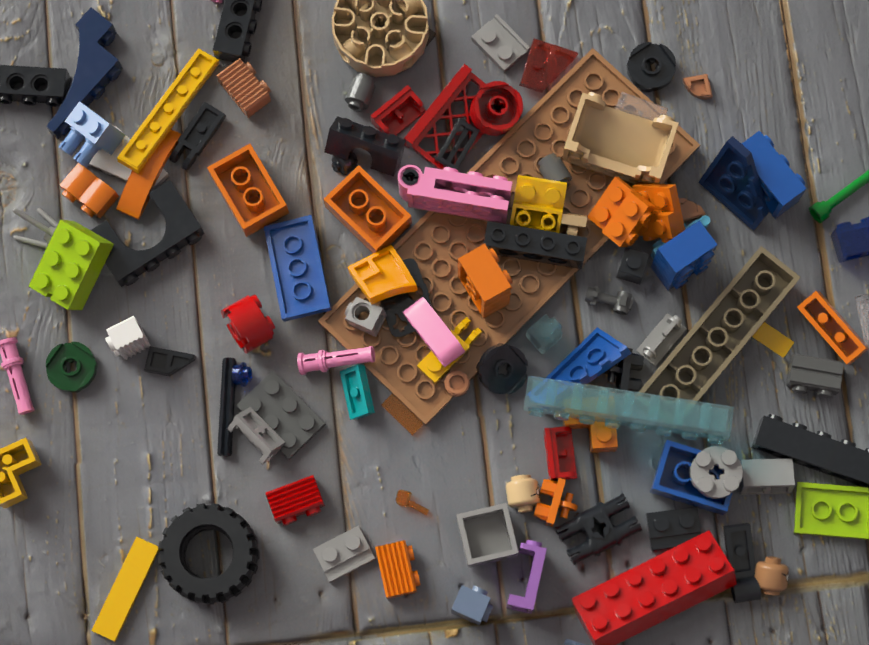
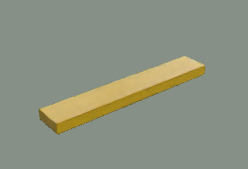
[117,48,219,173]

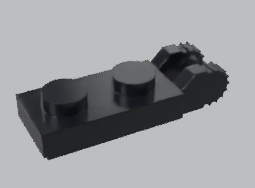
[169,102,226,171]

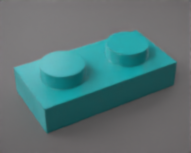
[340,364,375,420]

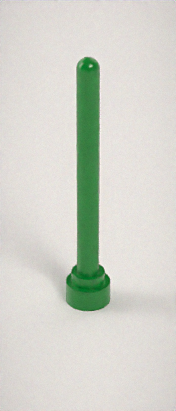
[809,170,869,223]

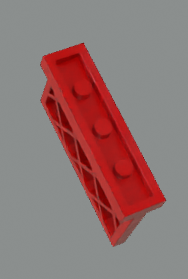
[404,64,501,170]

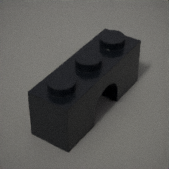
[324,116,406,177]

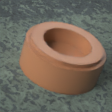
[444,370,470,397]

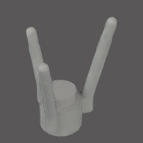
[13,208,58,248]

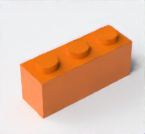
[797,291,869,365]

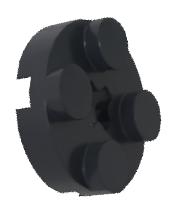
[627,42,676,92]
[476,343,528,394]

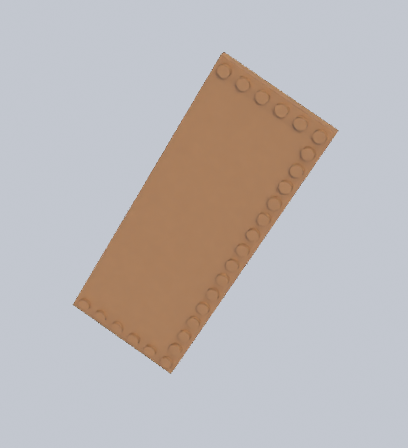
[318,48,700,426]

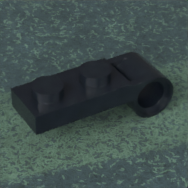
[723,523,761,603]

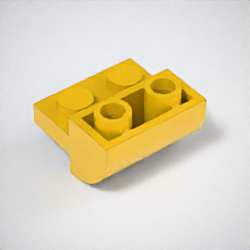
[510,175,567,233]

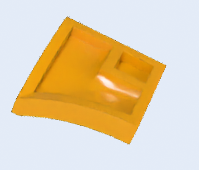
[348,245,418,305]

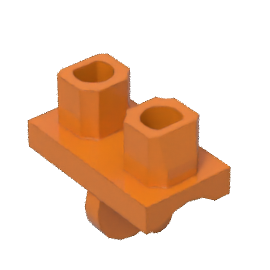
[533,478,578,527]

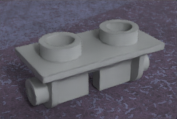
[636,313,687,366]

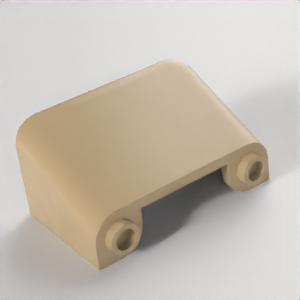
[563,92,679,184]

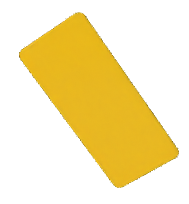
[752,322,794,358]

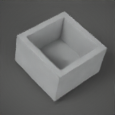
[456,503,519,568]

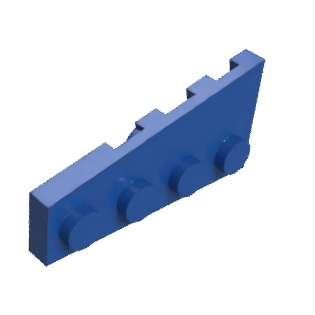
[527,327,631,413]

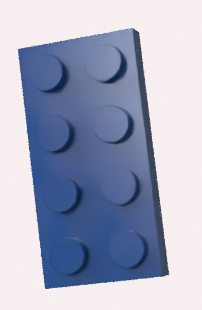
[264,215,332,322]

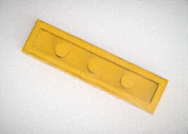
[91,536,159,642]

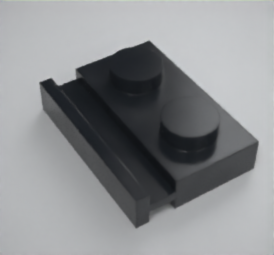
[646,507,701,551]

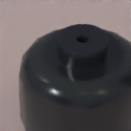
[331,152,358,175]

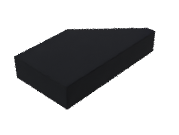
[144,346,196,377]

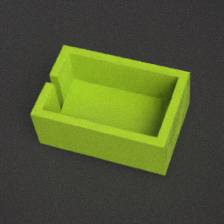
[28,219,114,310]

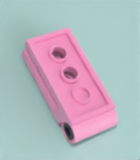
[398,165,512,224]

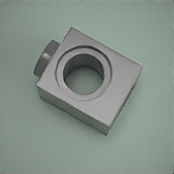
[345,296,387,337]

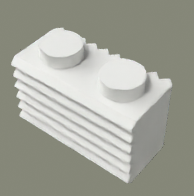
[105,316,151,360]

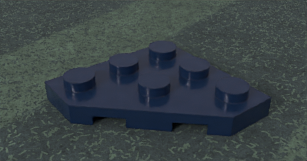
[698,136,769,231]

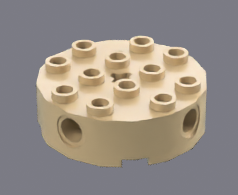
[332,0,429,77]

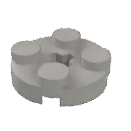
[690,446,743,499]

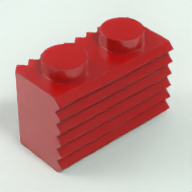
[265,475,325,526]

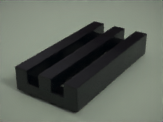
[434,118,480,170]

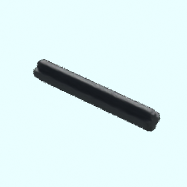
[217,357,237,457]

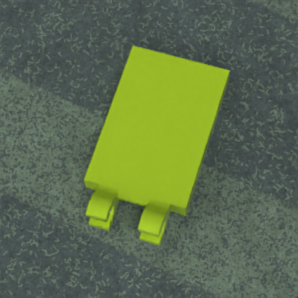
[794,482,869,540]

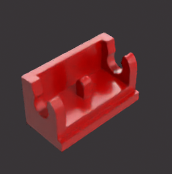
[370,85,426,136]
[544,426,577,481]

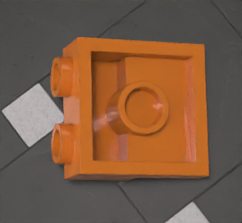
[587,177,656,247]
[632,182,685,243]

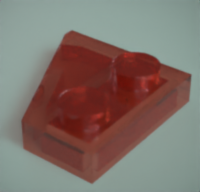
[519,38,578,93]

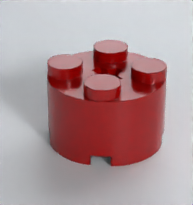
[470,81,523,136]
[221,294,275,354]

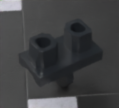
[603,348,644,397]

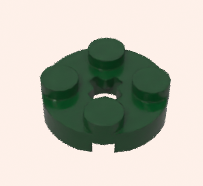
[46,342,98,393]

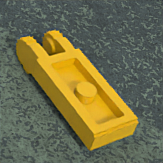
[417,317,482,384]

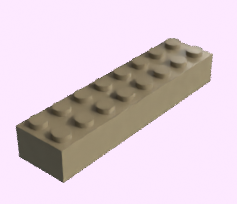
[632,246,801,434]

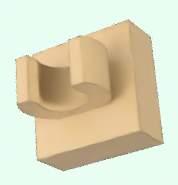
[561,212,587,236]

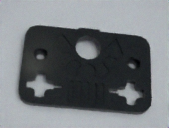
[380,258,433,338]

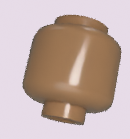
[754,556,789,595]

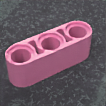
[403,297,465,367]

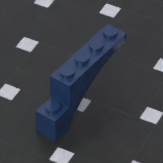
[46,7,122,139]

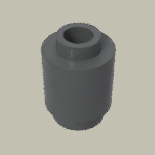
[345,73,376,111]
[538,153,572,187]

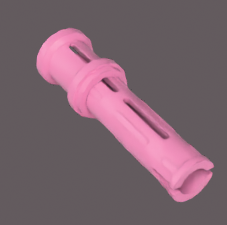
[0,337,35,415]
[297,346,375,375]

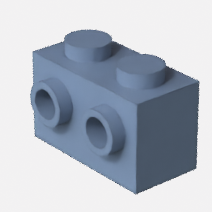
[451,585,493,626]

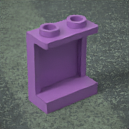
[506,540,547,614]

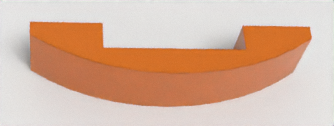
[116,129,182,220]

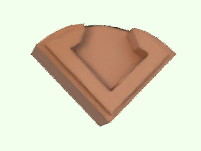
[683,74,713,100]
[679,198,706,223]

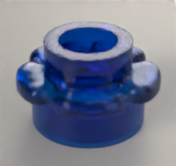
[232,362,252,387]

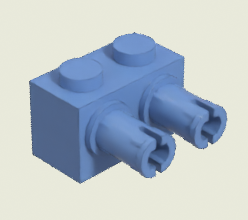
[58,101,126,168]

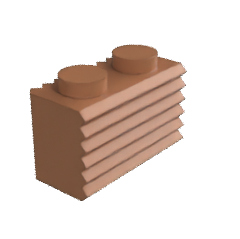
[216,58,271,118]

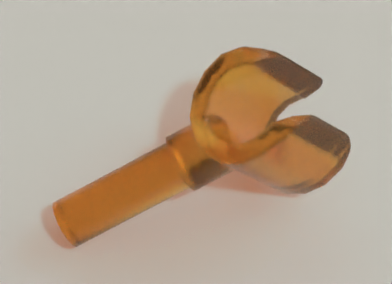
[396,490,429,515]

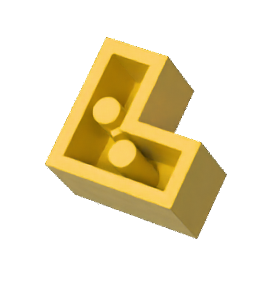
[0,437,42,509]

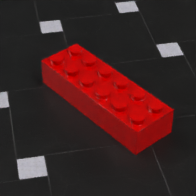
[571,530,737,645]

